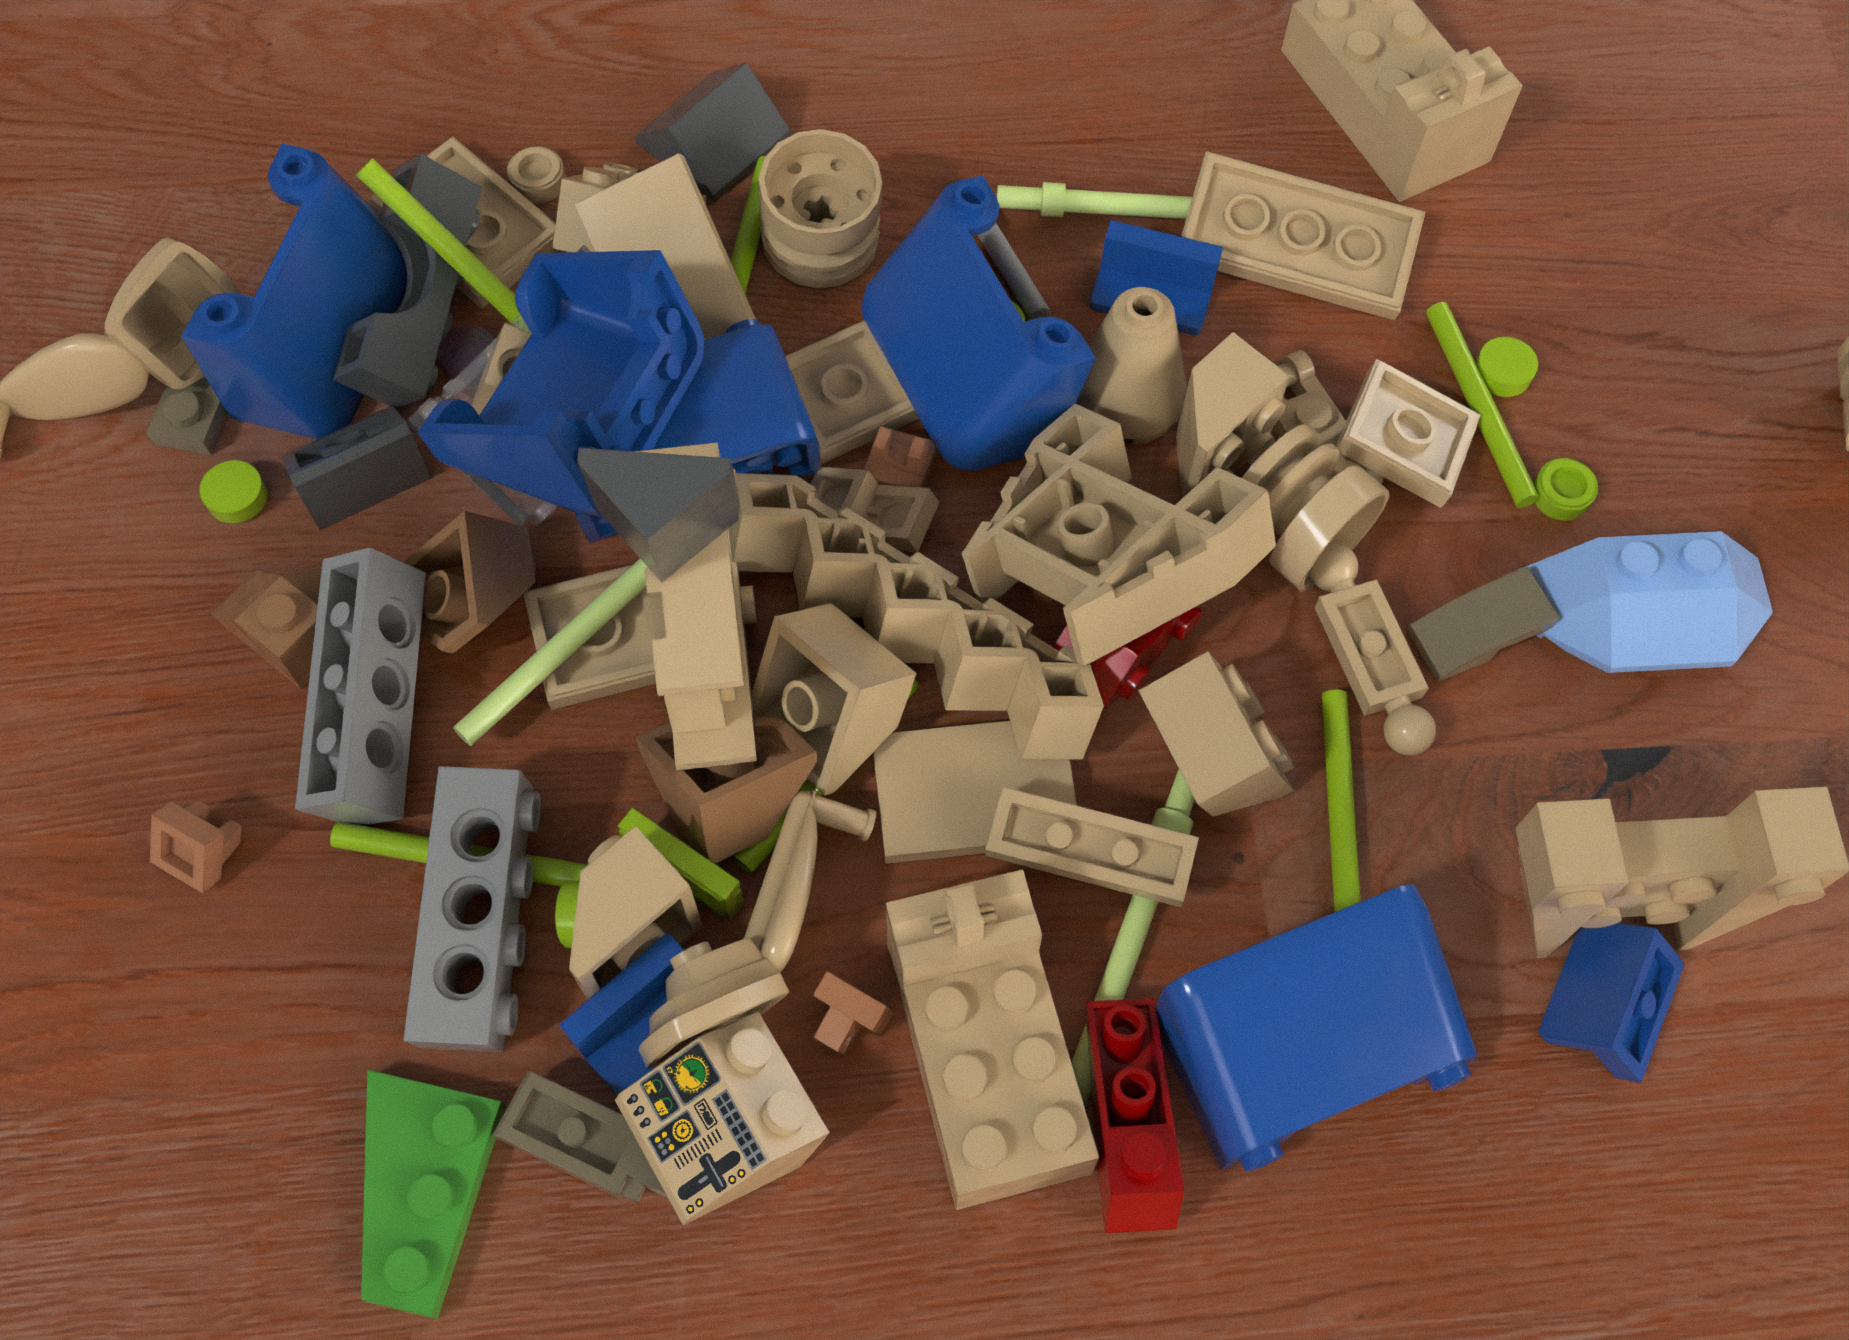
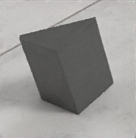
[635,63,791,202]
[282,405,431,530]
[577,448,740,582]

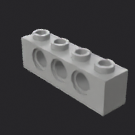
[295,547,426,826]
[403,766,541,1053]

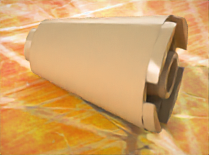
[1076,287,1187,444]

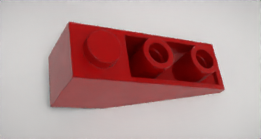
[1085,998,1185,1233]

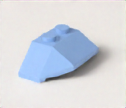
[1518,531,1773,673]

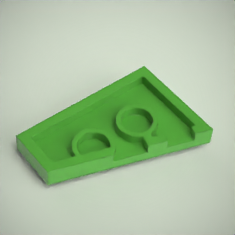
[361,1069,506,1320]

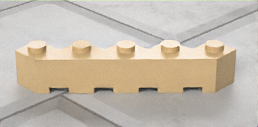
[729,473,1104,759]

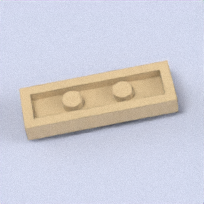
[985,787,1199,907]

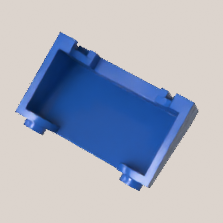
[181,143,407,439]
[861,175,1095,471]
[417,250,704,516]
[574,319,821,543]
[1156,884,1478,1173]

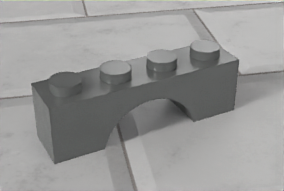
[332,154,482,409]

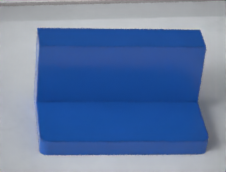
[1090,220,1223,335]
[1538,923,1685,1083]
[559,932,684,1096]

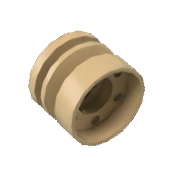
[758,129,883,289]
[1242,424,1390,592]

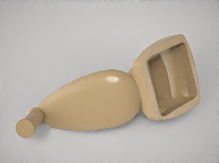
[0,237,241,458]
[638,790,876,1069]

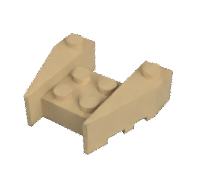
[962,404,1276,666]
[635,442,757,771]
[1516,787,1849,958]

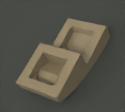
[1406,567,1560,682]

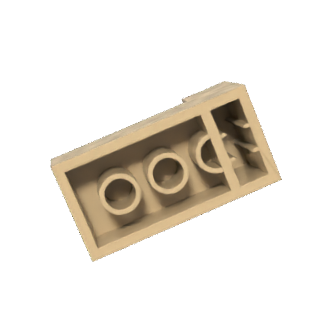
[1281,0,1523,202]
[886,869,1099,1210]

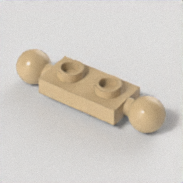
[1309,543,1436,756]

